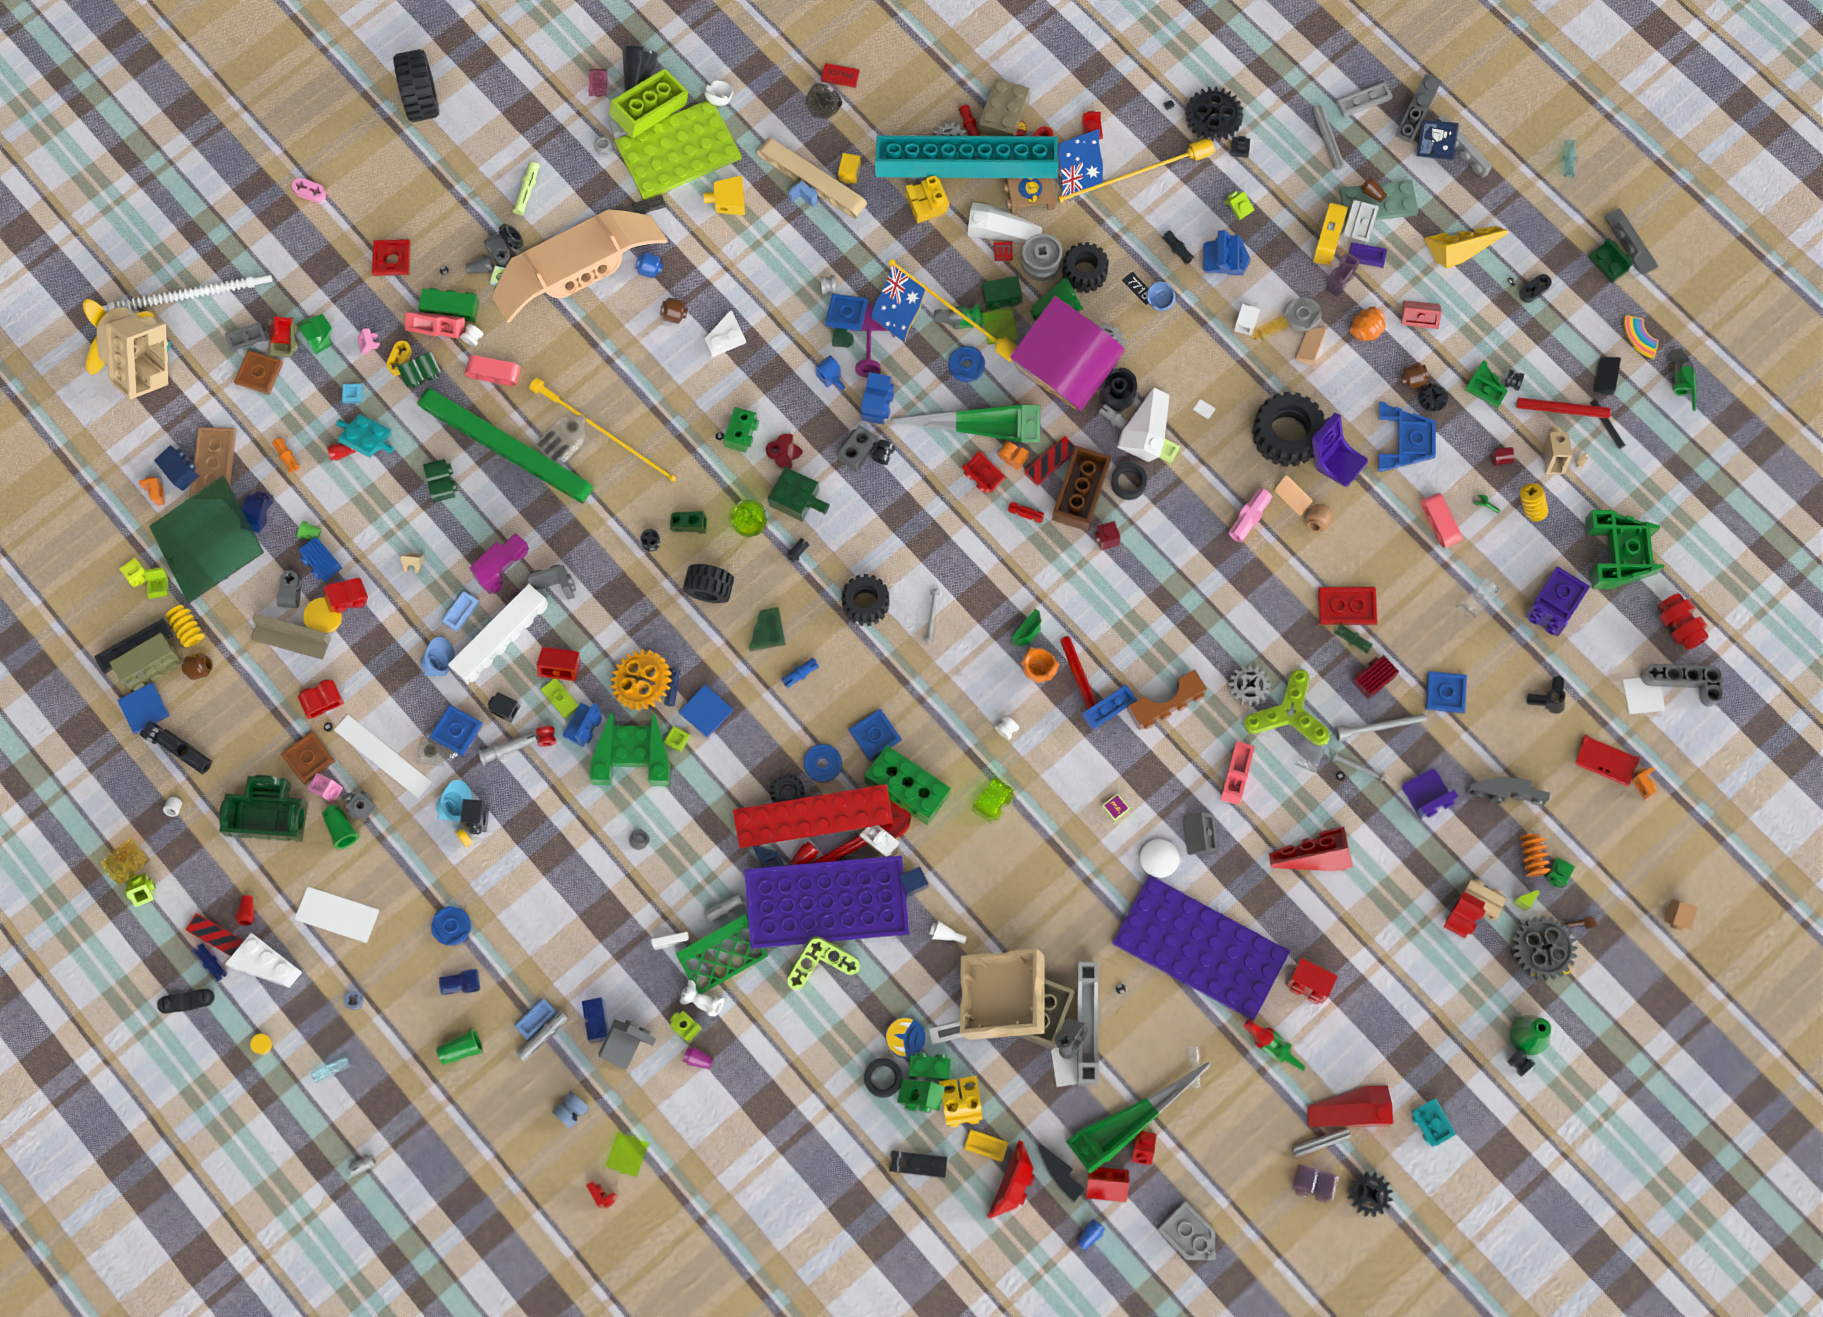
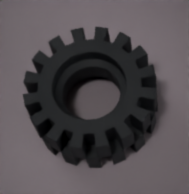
[770,773,805,803]

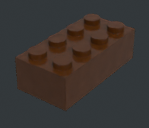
[1052,446,1112,531]

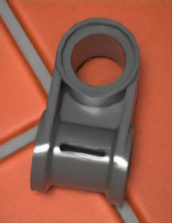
[484,234,512,268]
[277,570,302,608]
[1055,1018,1088,1059]

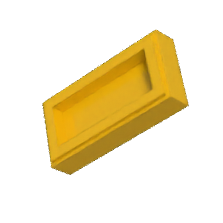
[964,1129,1009,1162]

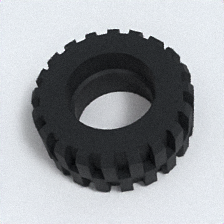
[393,49,440,122]
[1252,392,1325,467]

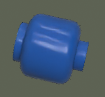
[635,252,663,278]

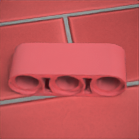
[465,355,521,386]
[1421,493,1462,548]

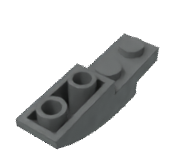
[1395,73,1442,143]
[1466,777,1550,806]

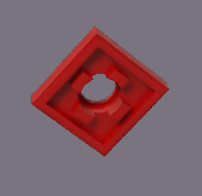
[372,239,411,276]

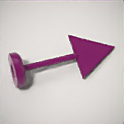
[851,304,888,378]

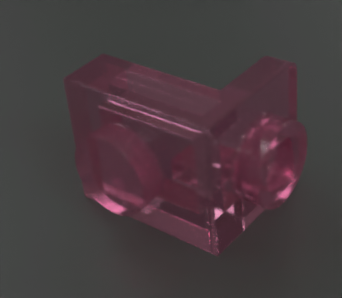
[588,69,608,97]

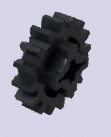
[1347,1172,1393,1217]

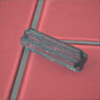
[311,1056,351,1083]

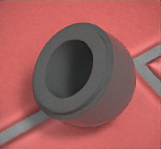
[629,830,650,850]

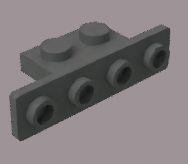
[1604,208,1658,275]

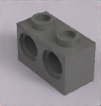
[837,425,878,472]

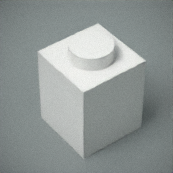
[1234,304,1260,336]

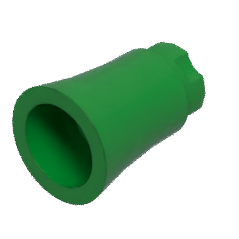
[321,805,359,850]
[436,1027,483,1065]

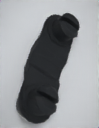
[157,989,215,1014]

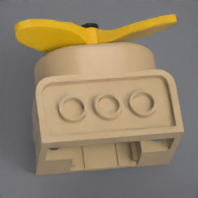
[83,299,168,399]

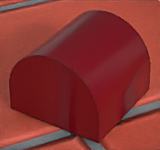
[1490,447,1515,466]

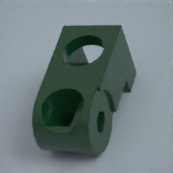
[670,511,707,534]

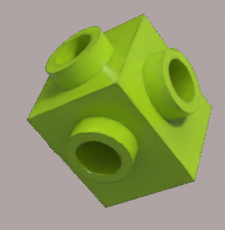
[125,873,156,907]

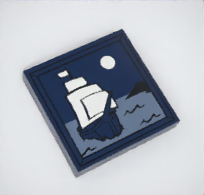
[1417,120,1459,160]

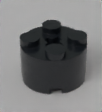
[1099,367,1138,412]

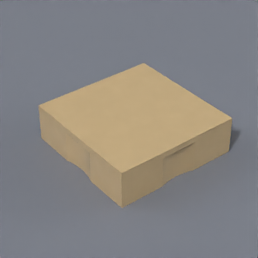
[960,948,1044,1040]

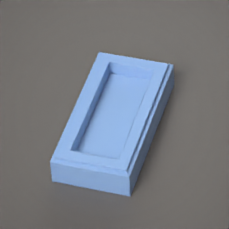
[441,591,480,633]

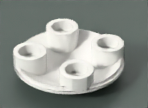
[1139,839,1179,879]

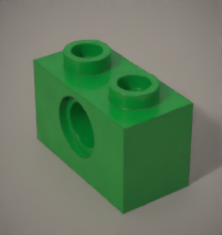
[897,1079,945,1113]

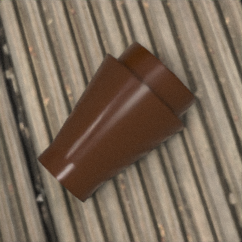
[1360,177,1387,203]

